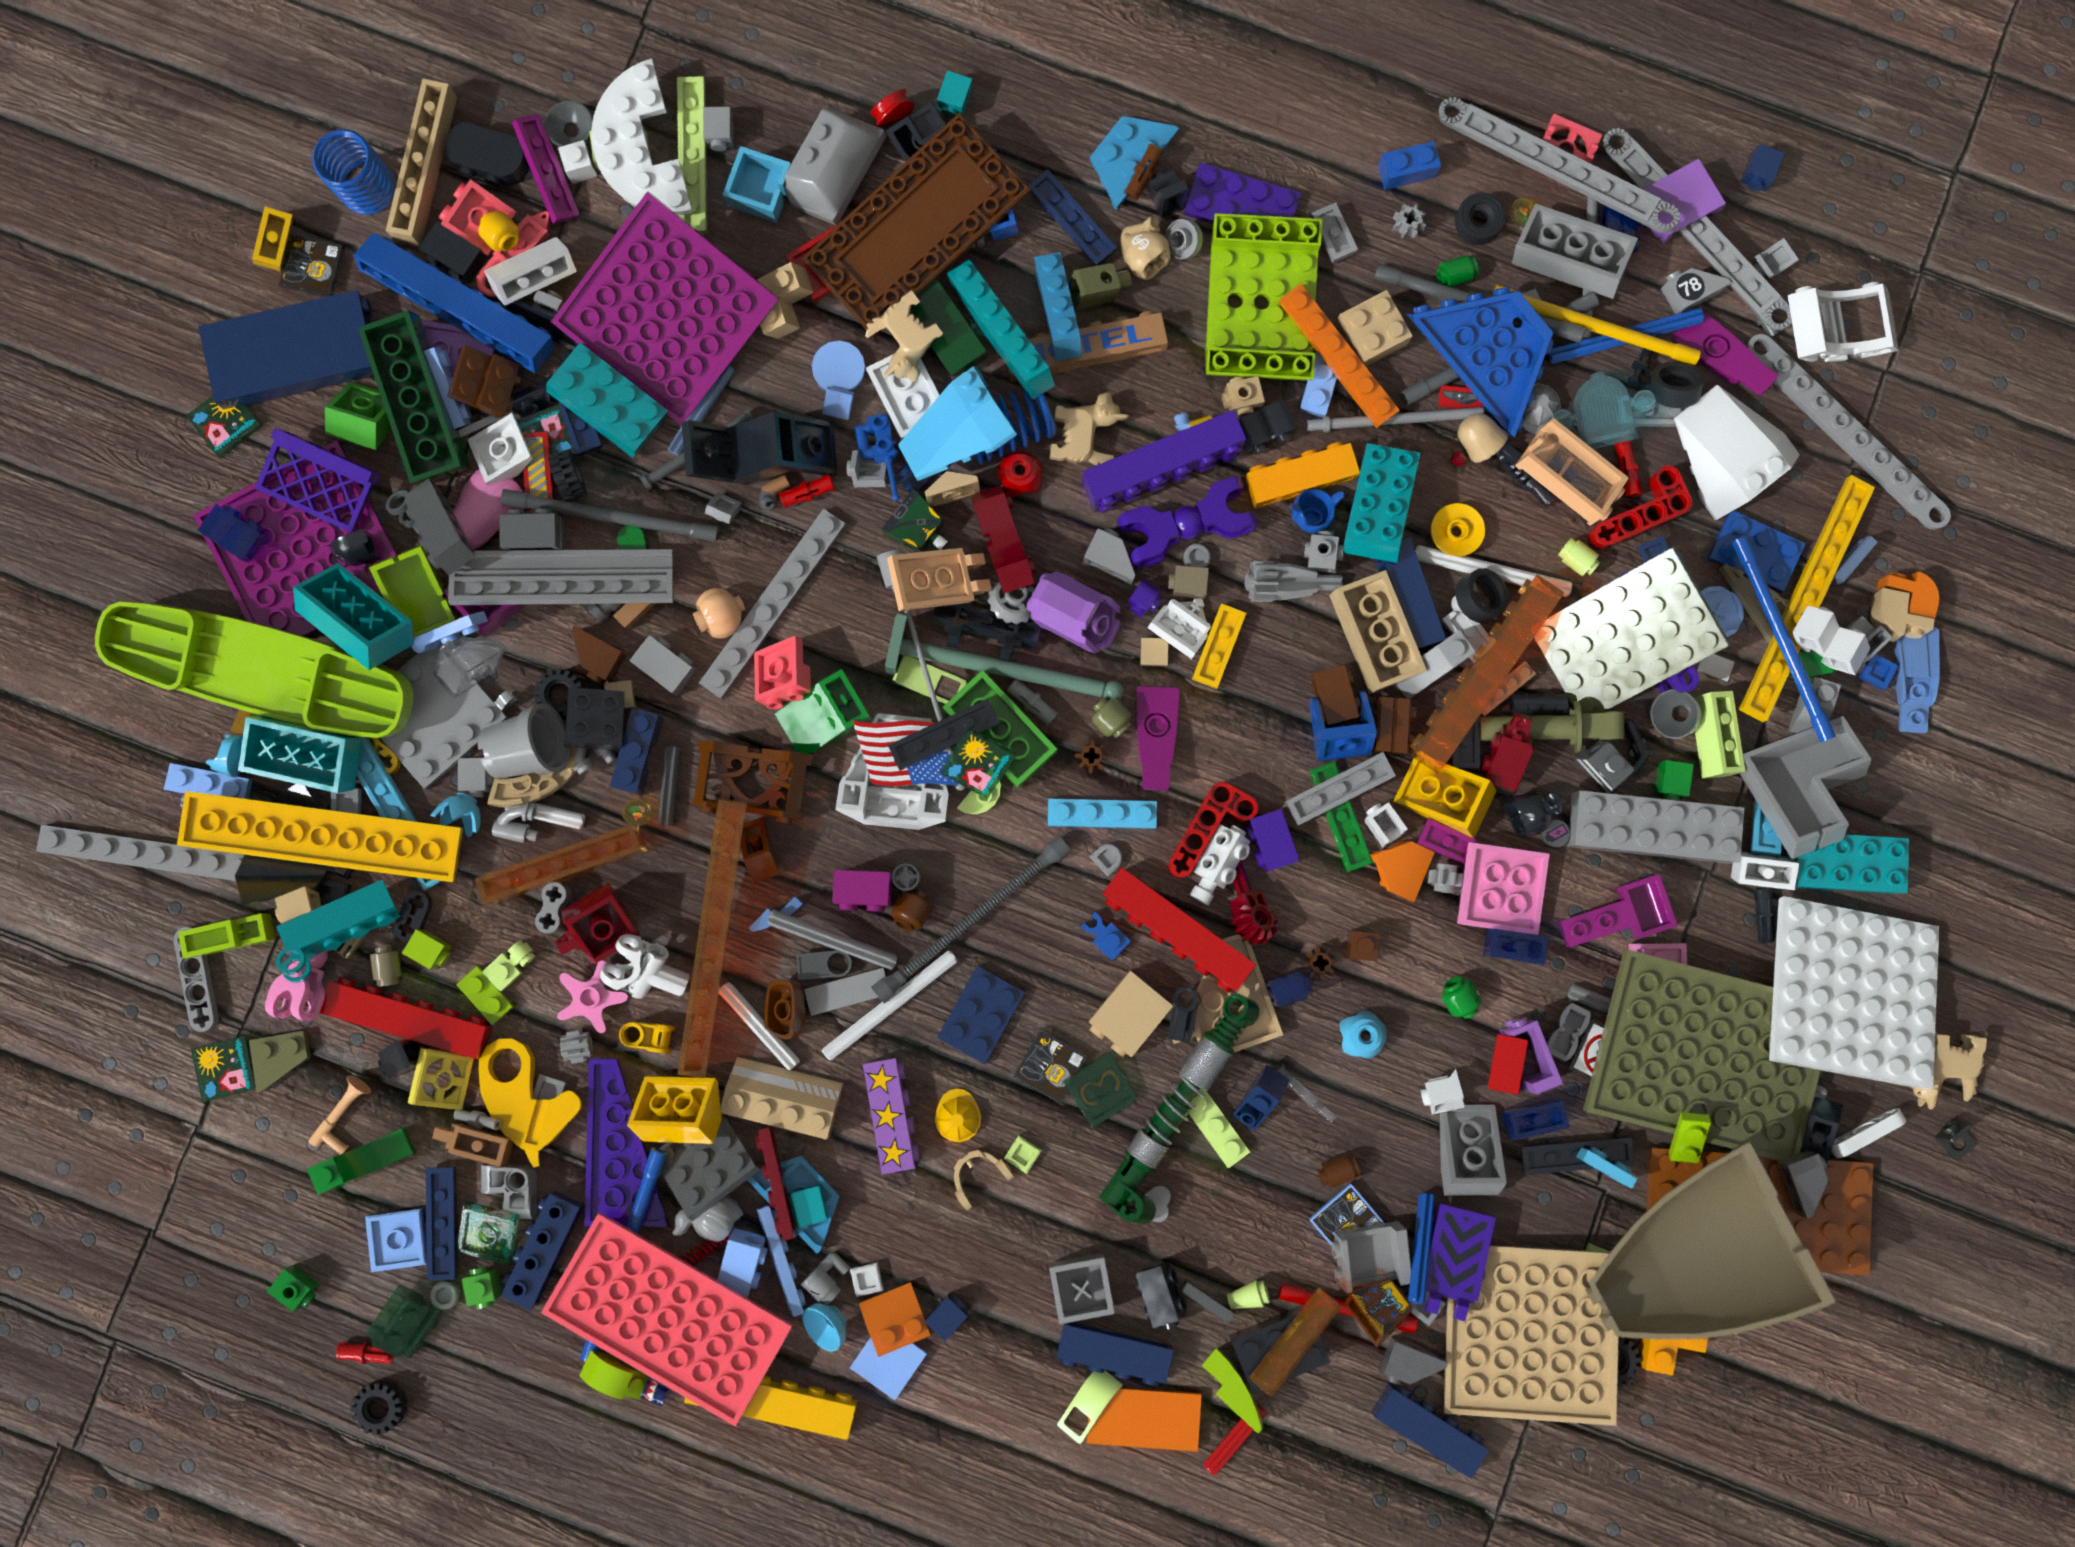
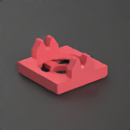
[1542,114,1602,163]

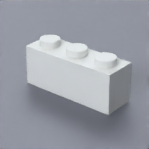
[484,237,577,306]

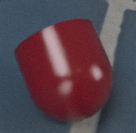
[1450,451,1467,467]

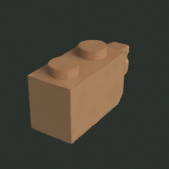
[432,1123,514,1167]

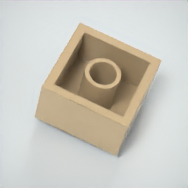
[1335,290,1412,367]

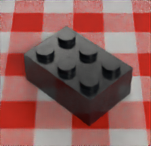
[1229,1305,1331,1394]

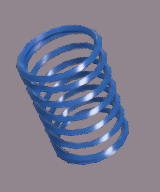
[312,129,396,215]
[974,387,1057,465]

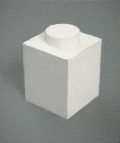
[558,140,598,184]

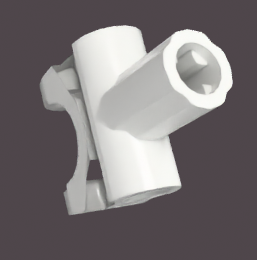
[600,934,689,999]

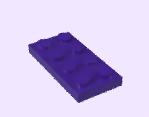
[1184,163,1301,224]

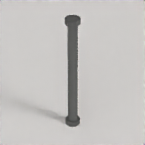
[639,408,754,491]

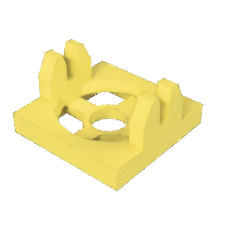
[408,1047,474,1110]

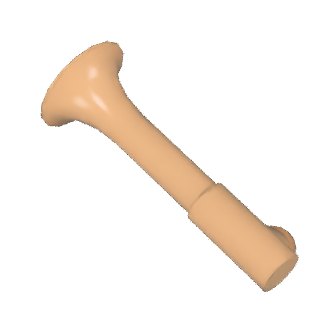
[308,1075,371,1155]

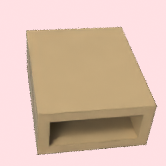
[1088,971,1173,1057]

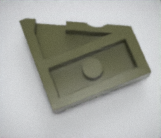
[249,1030,311,1093]

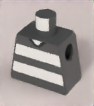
[1573,740,1635,794]

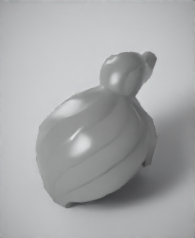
[672,1195,743,1242]

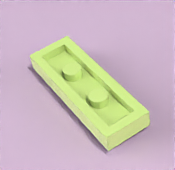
[1188,1088,1250,1168]

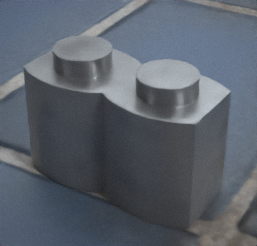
[1546,1003,1590,1063]

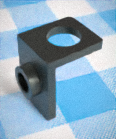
[1934,1119,1976,1161]

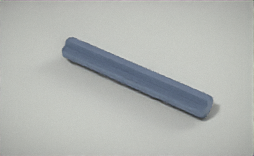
[668,365,734,456]

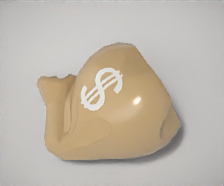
[1121,215,1171,280]

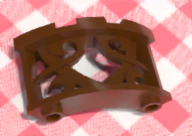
[691,740,813,824]

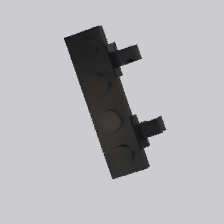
[931,603,1042,662]

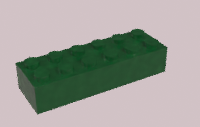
[358,310,471,485]

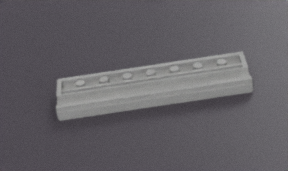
[448,549,673,605]

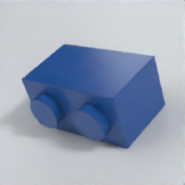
[1378,141,1441,190]

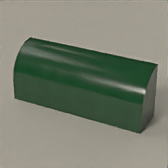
[910,279,989,377]

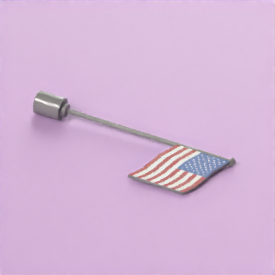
[852,549,966,791]

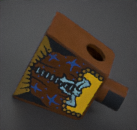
[1344,1277,1413,1347]

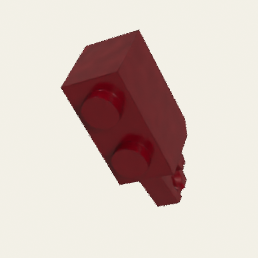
[1481,712,1533,792]

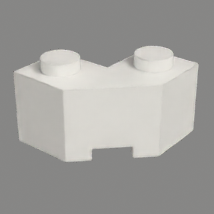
[1792,606,1870,675]

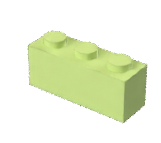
[1695,691,1746,779]

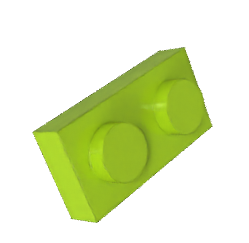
[456,966,515,1025]
[1668,1112,1711,1163]

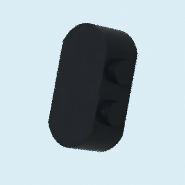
[445,122,529,186]

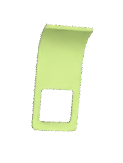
[893,655,967,704]
[1058,1370,1123,1443]

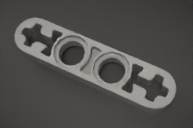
[174,927,219,1032]

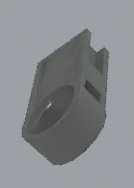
[796,950,853,980]

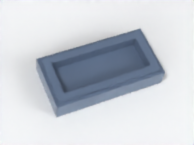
[1830,536,1877,586]

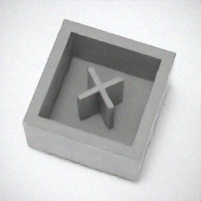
[1049,1253,1115,1324]

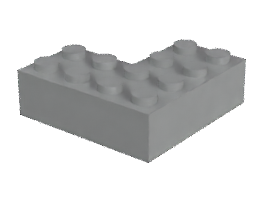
[1740,716,1872,859]

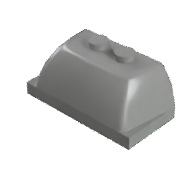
[785,108,887,226]

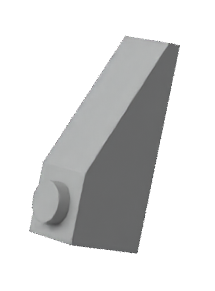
[1396,630,1476,699]

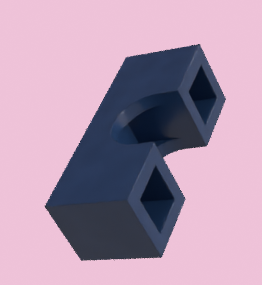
[610,708,664,796]

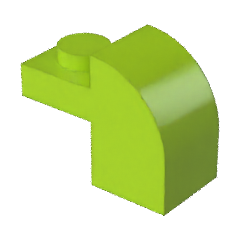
[579,1350,650,1400]

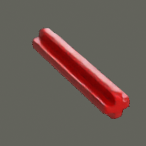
[1203,1403,1267,1475]

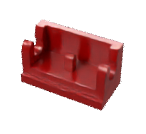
[1487,1034,1528,1095]

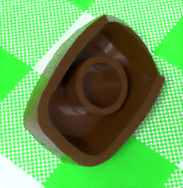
[764,980,806,1039]

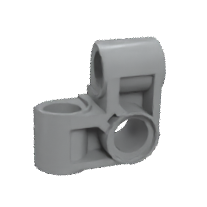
[481,1163,538,1219]

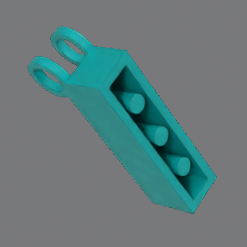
[276,880,400,983]

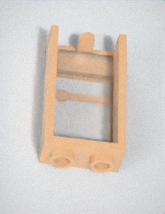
[1515,418,1628,526]

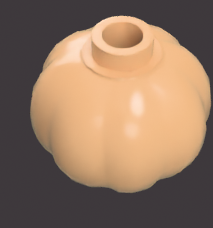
[693,588,745,638]

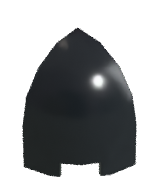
[329,529,380,566]

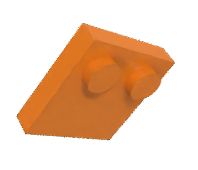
[858,1282,931,1357]

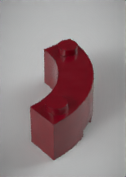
[970,485,1037,593]

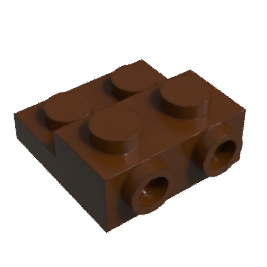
[447,345,522,417]

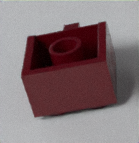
[555,883,640,964]

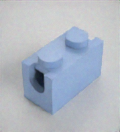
[718,1228,768,1298]

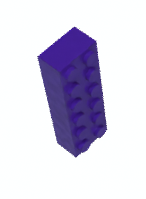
[1081,409,1246,513]

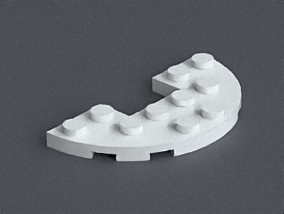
[591,59,693,215]

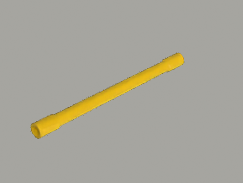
[1493,285,1701,366]

